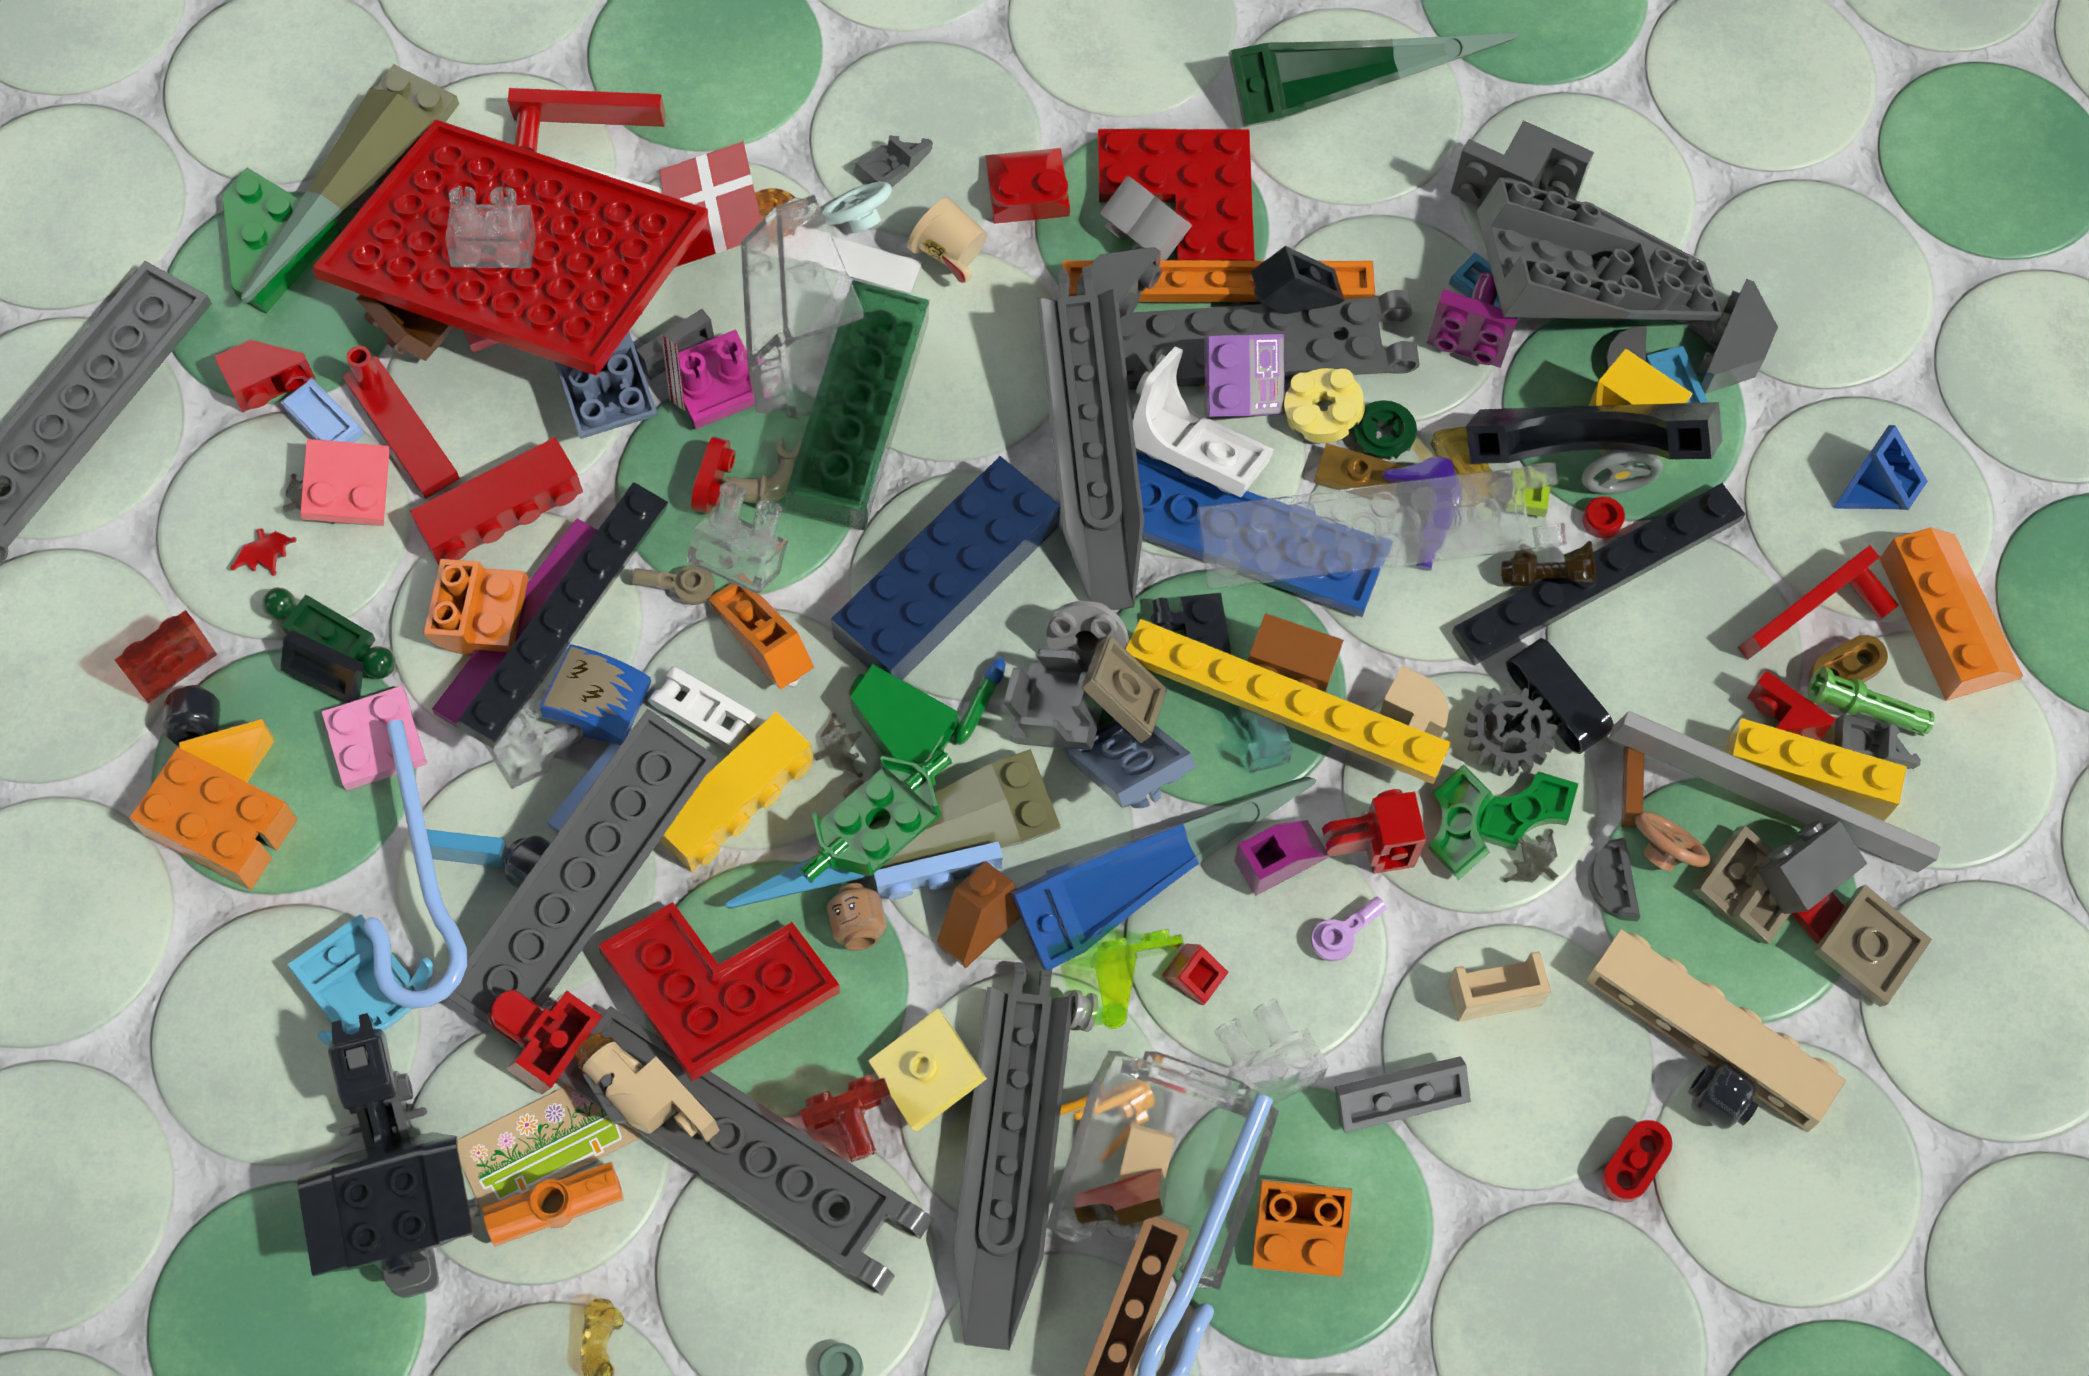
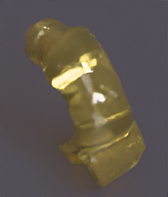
[580,1298,624,1376]

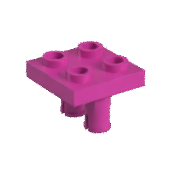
[663,329,769,429]

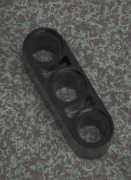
[1506,638,1614,754]

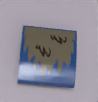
[540,644,651,745]

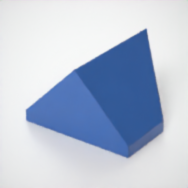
[1834,425,1928,510]

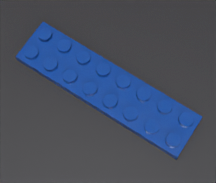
[1059,451,1391,617]

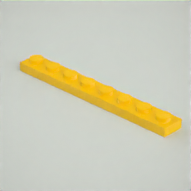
[1126,619,1451,784]

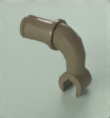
[724,437,805,507]

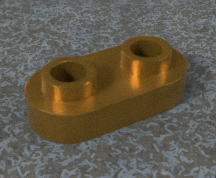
[1809,635,1888,683]

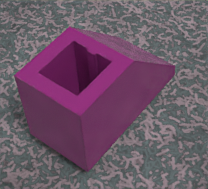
[1234,820,1329,896]

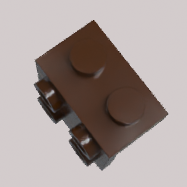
[356,294,455,361]

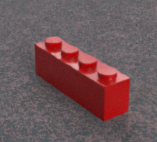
[410,437,583,566]

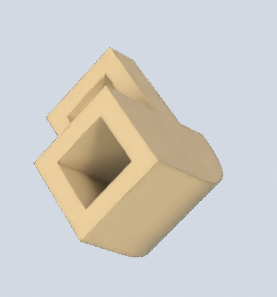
[1379,666,1449,738]

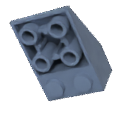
[554,332,658,439]

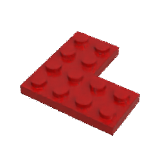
[1098,129,1255,261]
[599,902,840,1082]

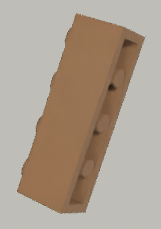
[1083,1215,1191,1376]

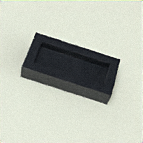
[280,630,364,703]

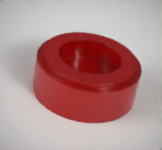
[1582,496,1625,539]

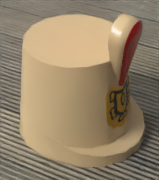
[907,197,987,283]

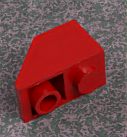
[214,340,316,412]

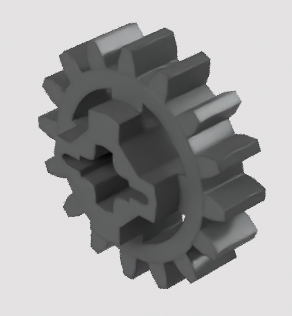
[1464,685,1557,776]

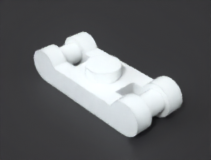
[648,667,761,753]

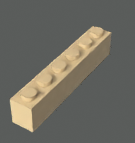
[1585,929,1846,1132]

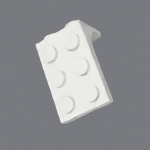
[1131,347,1274,497]

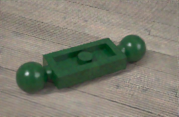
[262,587,396,679]

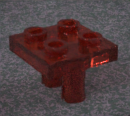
[799,1074,891,1163]

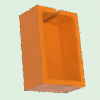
[129,747,298,890]

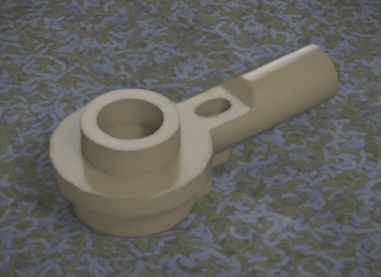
[632,565,715,605]

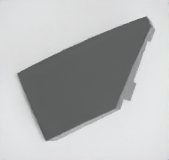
[854,135,933,188]
[1834,714,1921,769]

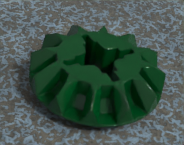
[1353,400,1417,459]

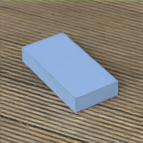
[280,378,365,443]

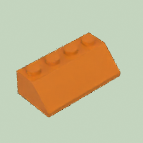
[1879,527,2023,701]

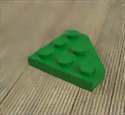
[222,167,340,314]

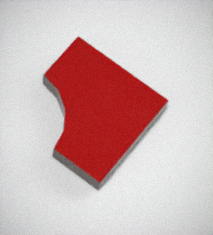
[1073,1168,1166,1227]

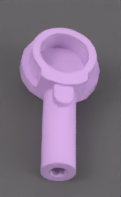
[1311,896,1387,962]

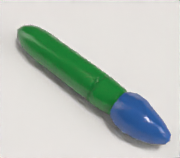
[955,657,1006,745]

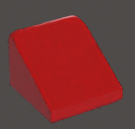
[1162,943,1229,1005]

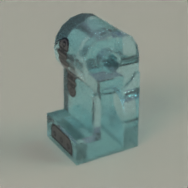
[1236,706,1293,774]

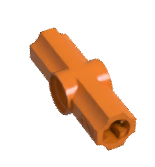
[482,1162,624,1247]

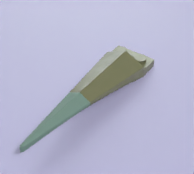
[241,64,459,304]

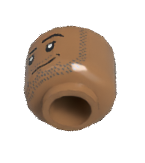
[826,883,887,951]

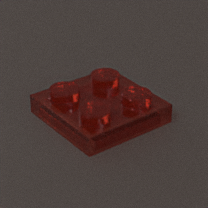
[114,610,217,704]

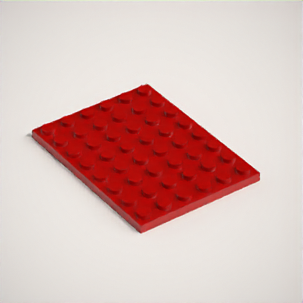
[313,119,709,376]

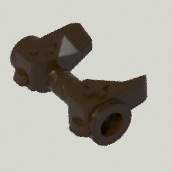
[1501,541,1596,586]

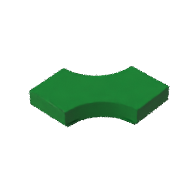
[1428,764,1494,881]
[1480,771,1579,851]

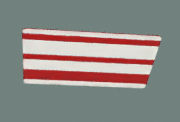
[662,335,685,411]

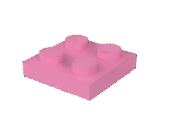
[322,685,428,791]

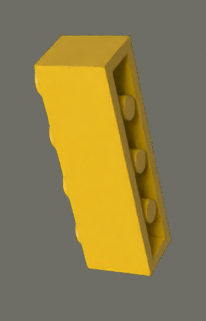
[660,711,814,872]
[1725,718,1907,821]

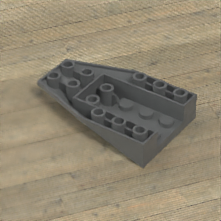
[1476,177,1723,321]

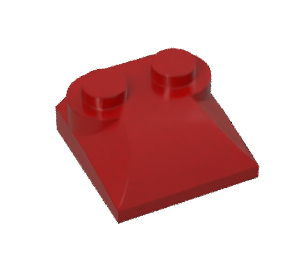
[985,148,1070,224]

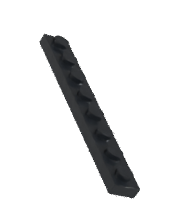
[457,482,668,749]
[1452,483,1745,665]

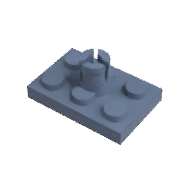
[1065,721,1196,809]

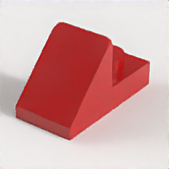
[1747,671,1836,741]

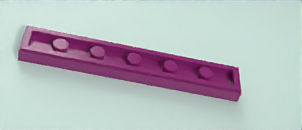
[432,518,597,728]

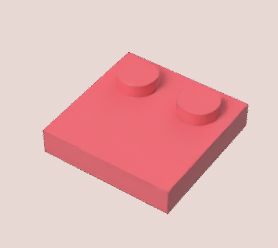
[300,439,390,526]

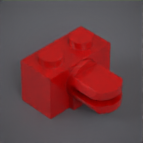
[1322,789,1426,874]
[488,990,602,1094]

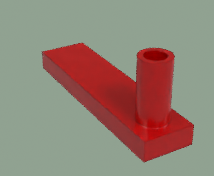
[507,88,666,152]
[342,346,460,499]
[1737,545,1899,660]

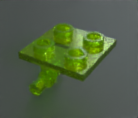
[1090,929,1184,1029]

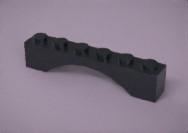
[1466,402,1723,464]

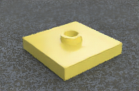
[868,1008,987,1132]

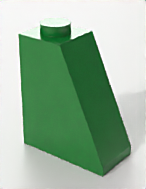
[849,664,959,766]

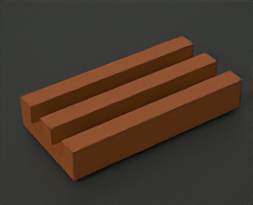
[1621,746,1644,828]

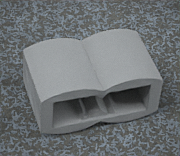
[1100,176,1192,260]

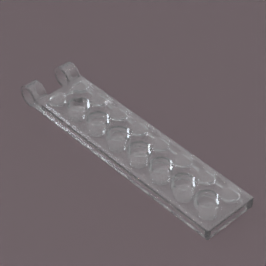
[1197,463,1567,590]

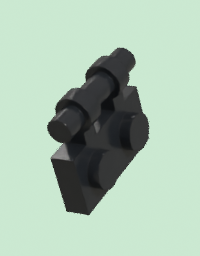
[1151,593,1231,679]

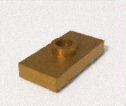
[1314,443,1403,506]

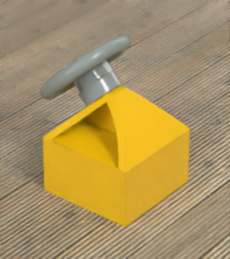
[1581,349,1693,494]

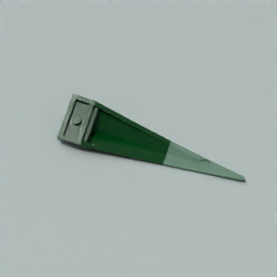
[1228,32,1519,127]

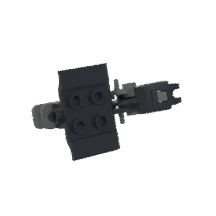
[297,1013,480,1298]

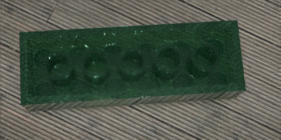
[786,280,930,531]

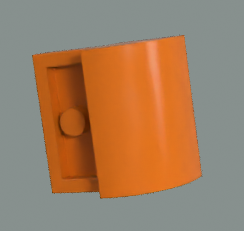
[423,559,529,656]
[1252,1179,1353,1277]

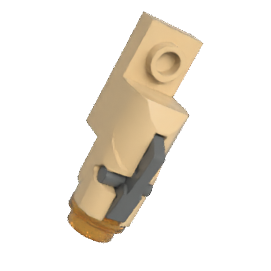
[575,1032,720,1143]

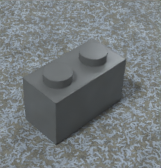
[1757,820,1867,914]

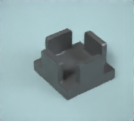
[1004,649,1103,750]

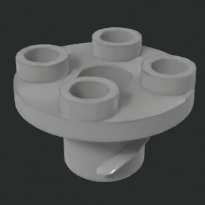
[1046,601,1129,666]

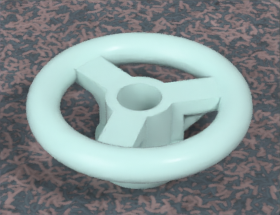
[821,181,892,233]

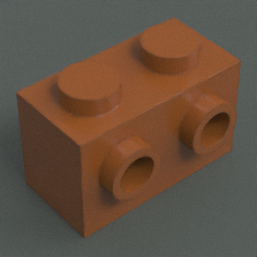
[1248,613,1344,692]

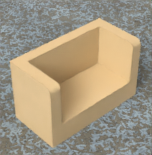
[1448,951,1551,1022]

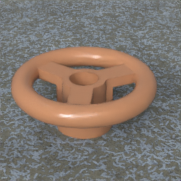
[1635,811,1710,871]

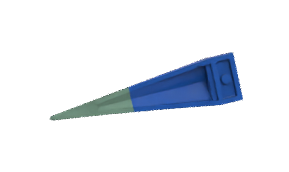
[1010,777,1317,970]

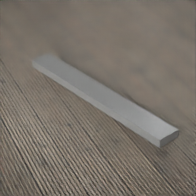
[1609,711,1941,872]

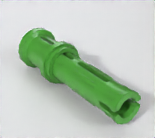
[1807,667,1935,736]

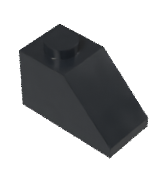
[1251,246,1345,314]

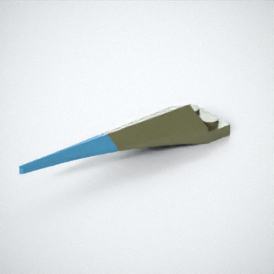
[725,749,1061,909]

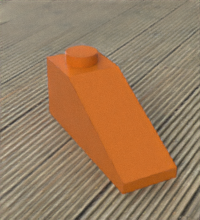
[708,577,815,690]

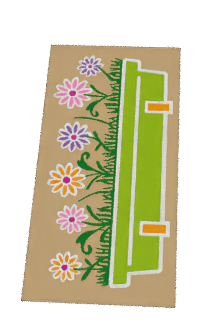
[458,1086,643,1212]

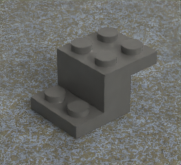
[1451,120,1594,207]

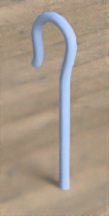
[364,720,467,1009]
[1137,1093,1273,1376]

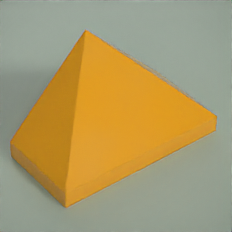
[179,719,275,782]

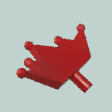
[230,528,297,576]

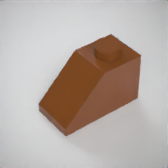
[937,861,1021,968]

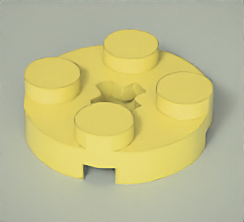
[1284,368,1365,443]

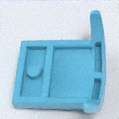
[287,914,433,1046]

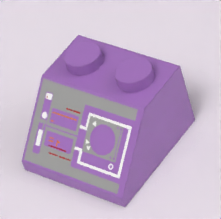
[1204,334,1285,417]

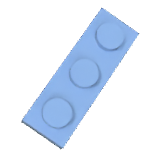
[874,841,1003,900]

